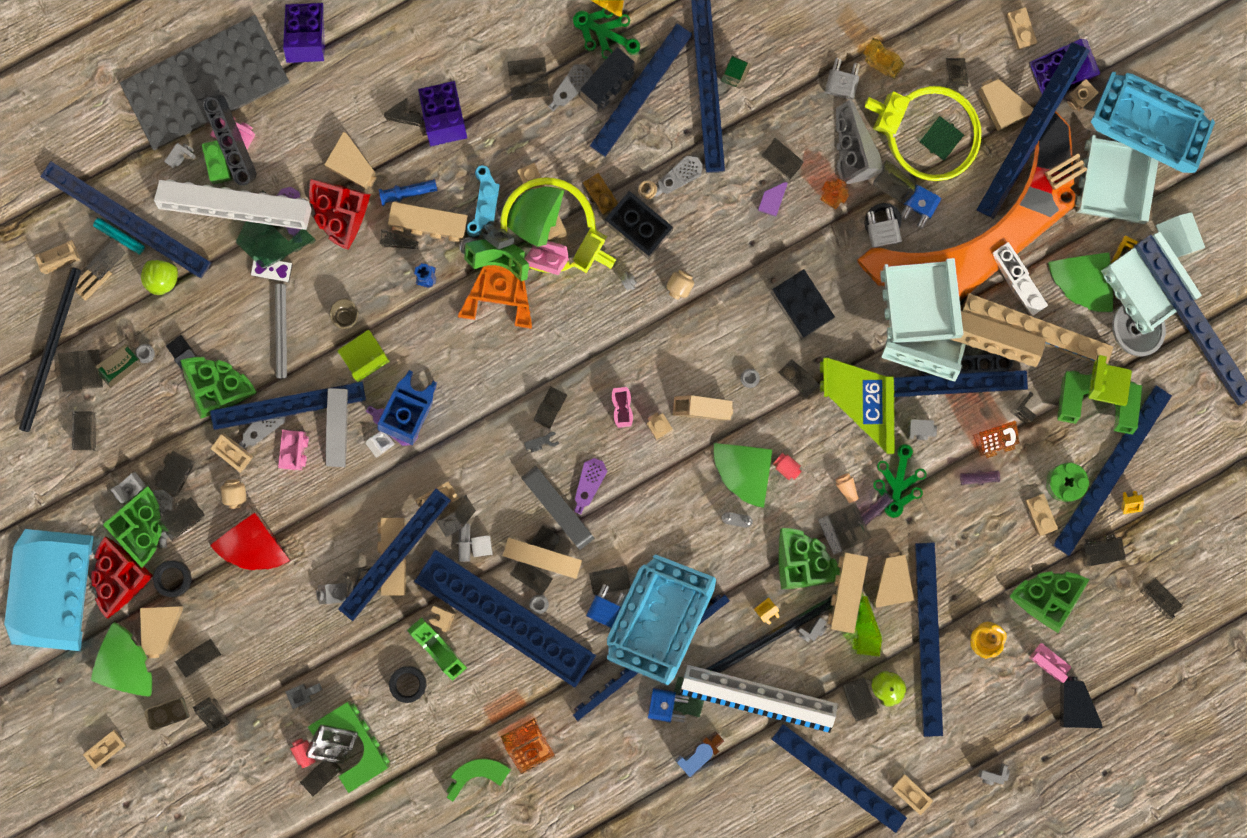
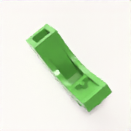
[464,239,529,281]
[407,617,467,681]
[446,758,512,802]

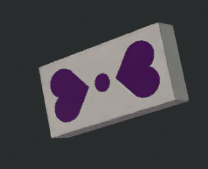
[251,257,293,283]

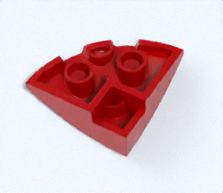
[309,179,371,250]
[210,512,290,570]
[91,537,153,618]

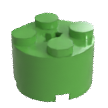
[1046,463,1089,502]

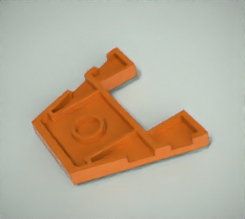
[458,265,532,329]

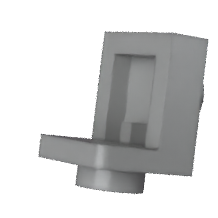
[111,472,146,504]
[316,583,347,604]
[797,617,827,642]
[978,763,1010,785]

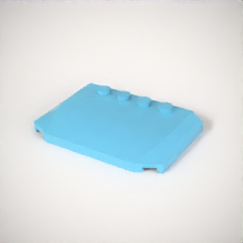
[1091,72,1215,173]
[4,529,94,651]
[607,554,716,685]

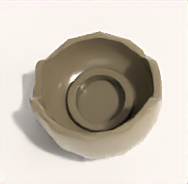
[329,298,359,330]

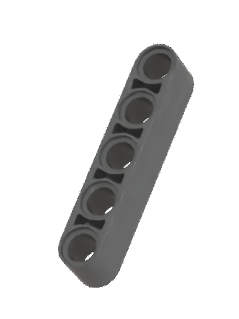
[521,465,595,550]

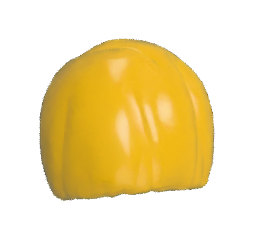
[970,621,1007,659]

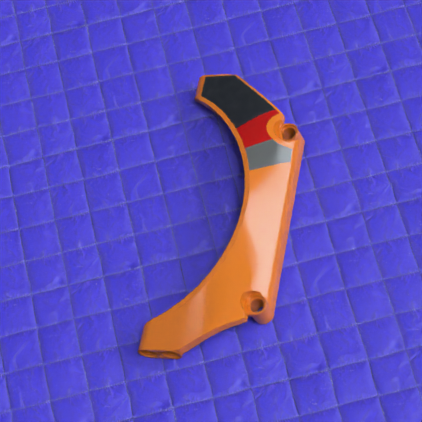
[857,111,1075,301]

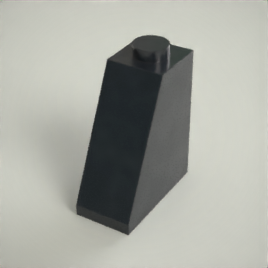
[1060,676,1102,728]

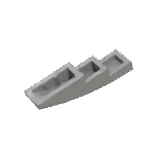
[326,388,348,467]

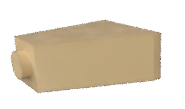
[979,79,1034,131]
[325,132,376,190]
[673,395,733,421]
[873,552,914,608]
[140,606,183,658]

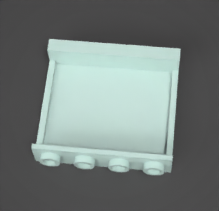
[1075,135,1158,224]
[1101,232,1202,335]
[880,258,963,344]
[881,338,966,382]

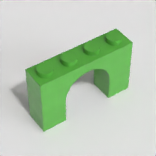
[1057,371,1142,435]
[308,701,391,793]

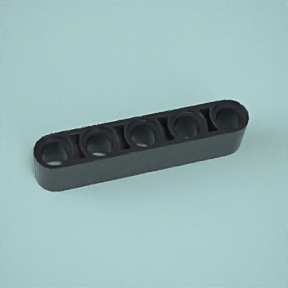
[203,94,257,186]
[917,354,1013,376]

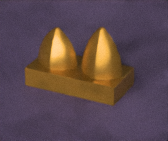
[582,173,618,215]

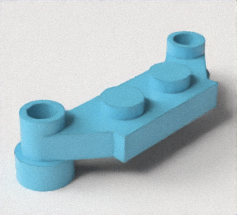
[466,165,500,238]

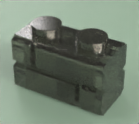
[72,411,97,451]
[154,451,195,496]
[158,497,205,541]
[1080,534,1126,567]
[841,677,880,722]

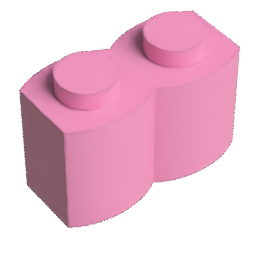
[612,387,633,428]

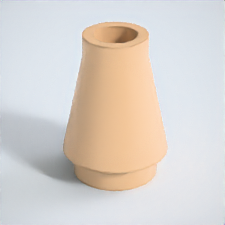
[835,473,859,503]

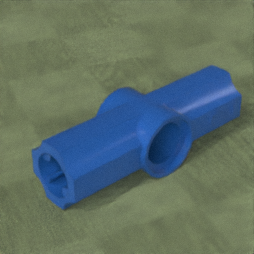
[414,263,436,288]

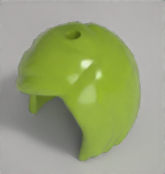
[141,260,178,295]
[872,671,906,707]

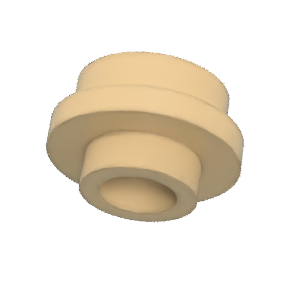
[638,180,657,199]

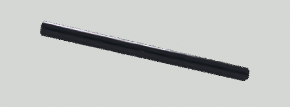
[19,267,81,432]
[706,593,836,673]

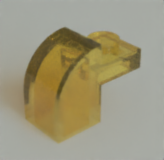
[863,38,905,79]

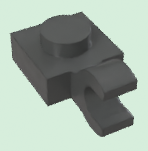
[483,223,514,249]
[524,432,559,453]
[285,683,323,709]

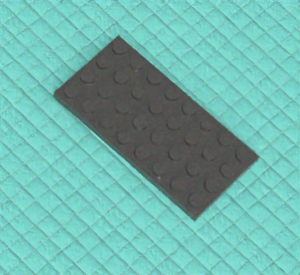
[119,15,290,151]

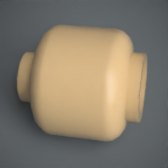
[666,270,694,300]
[220,479,247,509]

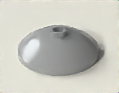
[1112,304,1166,356]

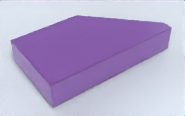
[758,182,788,217]

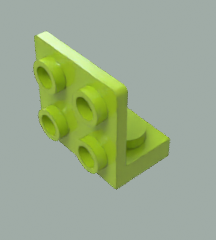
[338,330,390,382]
[1088,355,1132,406]

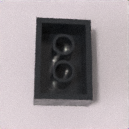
[580,47,635,112]
[605,191,673,260]
[770,269,835,340]

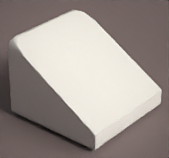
[366,431,395,458]
[471,535,493,557]

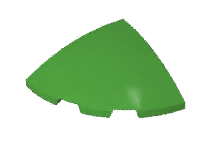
[507,186,564,247]
[1048,253,1113,312]
[180,357,256,419]
[714,443,772,508]
[103,486,162,568]
[779,528,840,590]
[1010,571,1089,633]
[91,622,152,697]

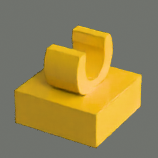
[1121,491,1144,514]
[754,598,779,624]

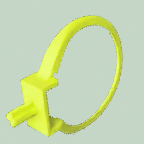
[864,86,981,181]
[500,177,616,273]

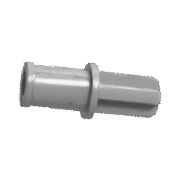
[457,523,472,561]

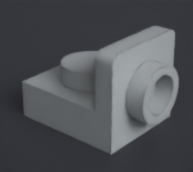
[164,143,196,169]

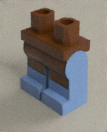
[675,732,724,777]

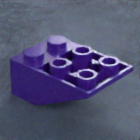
[283,3,325,63]
[1029,38,1101,94]
[418,81,467,147]

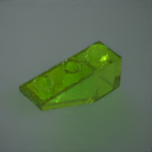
[852,596,882,657]

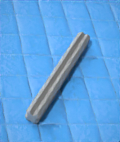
[275,284,287,378]

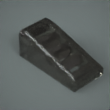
[380,229,420,250]

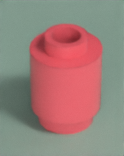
[773,452,802,480]
[290,738,316,768]

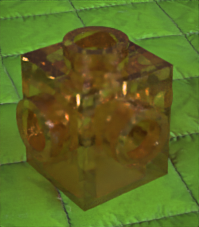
[820,177,850,209]

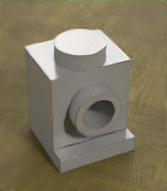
[908,419,937,440]

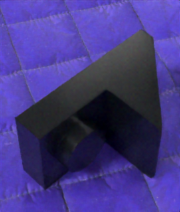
[166,335,198,369]

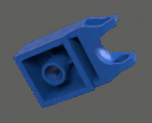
[378,370,437,445]

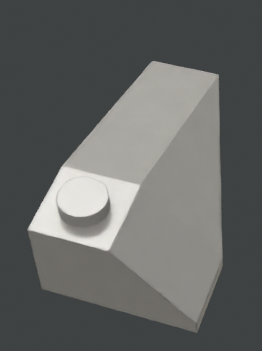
[836,100,884,185]

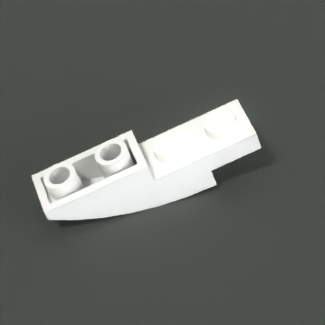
[992,242,1048,316]

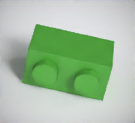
[202,140,232,185]

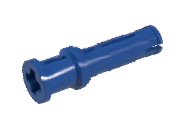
[378,179,438,206]

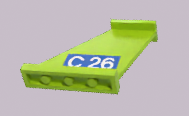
[820,357,895,454]

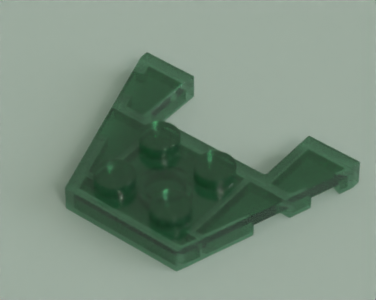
[235,190,316,269]

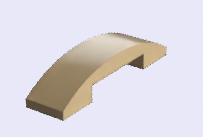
[503,538,582,579]

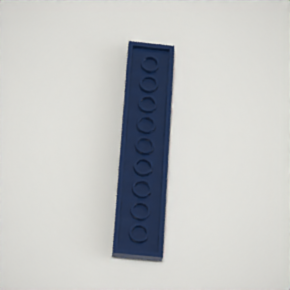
[414,549,596,688]

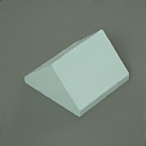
[1155,212,1205,258]

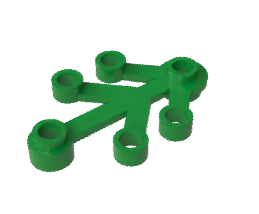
[573,8,640,60]
[873,444,927,518]

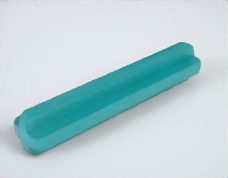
[93,218,145,255]

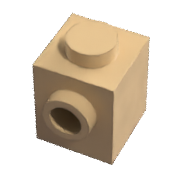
[1066,79,1099,112]
[646,412,673,441]

